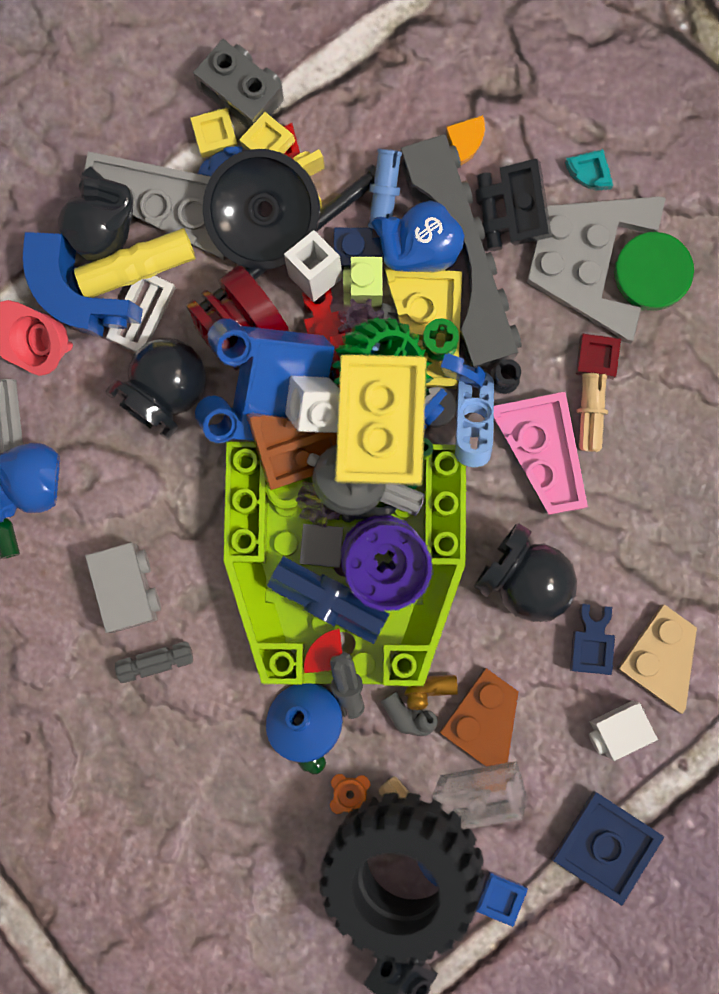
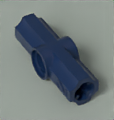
[267,556,390,644]

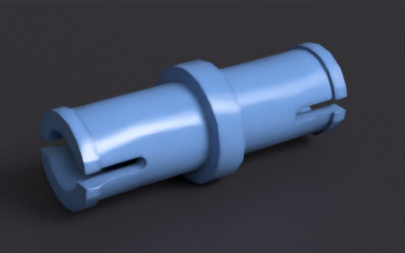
[368,148,402,229]

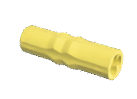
[74,228,196,298]

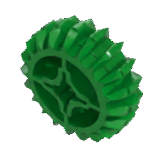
[332,318,433,398]

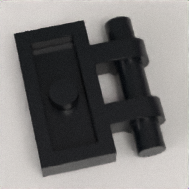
[475,158,552,252]

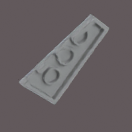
[84,151,226,260]

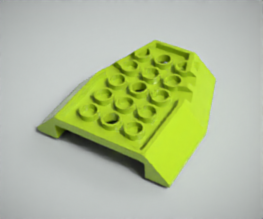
[224,442,466,686]

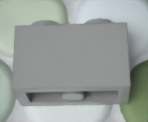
[85,542,161,633]

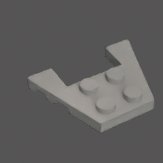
[527,197,666,344]

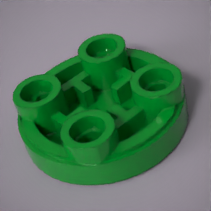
[614,232,694,311]

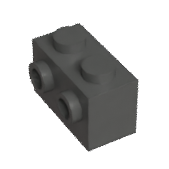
[193,39,284,129]

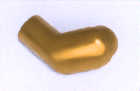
[404,675,458,710]

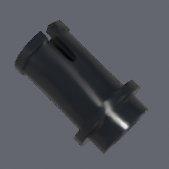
[490,359,521,394]

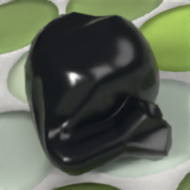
[58,166,133,261]

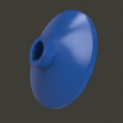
[266,683,343,763]

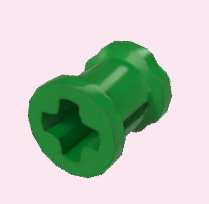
[422,318,459,361]

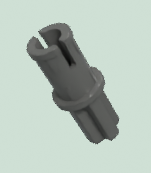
[330,652,365,719]

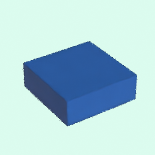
[476,871,528,927]

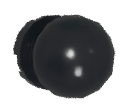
[105,338,206,440]
[474,523,577,622]

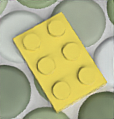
[336,355,426,485]

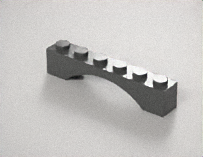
[400,134,522,370]

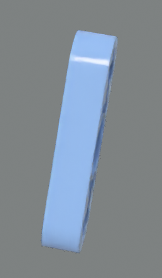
[455,372,494,467]

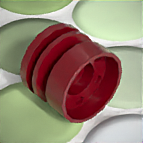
[185,265,289,371]

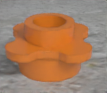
[330,774,370,814]

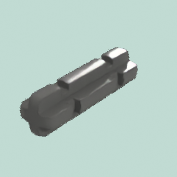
[115,642,193,683]

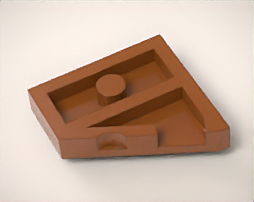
[246,413,338,490]
[439,668,519,779]

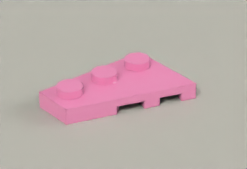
[494,392,588,515]

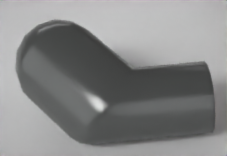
[380,691,438,737]

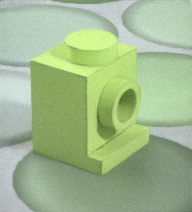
[343,257,383,307]

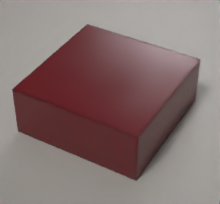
[576,334,621,380]

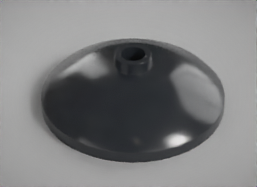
[203,149,320,270]

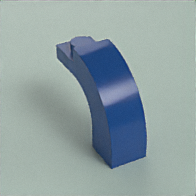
[23,232,143,337]

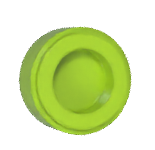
[266,479,306,510]

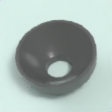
[312,444,386,515]

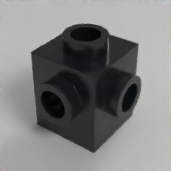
[364,956,438,994]

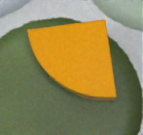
[446,116,485,165]

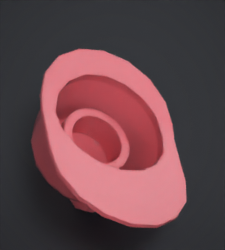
[0,300,73,376]

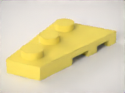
[385,268,462,389]

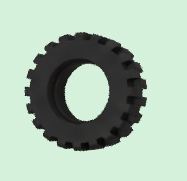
[319,792,485,963]

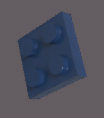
[551,790,665,906]

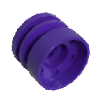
[341,515,432,611]

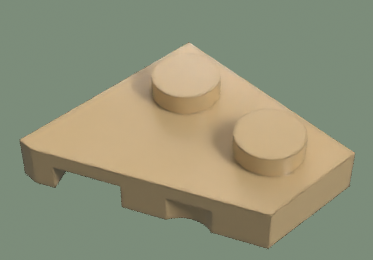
[616,604,697,714]

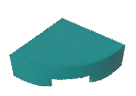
[565,149,613,191]

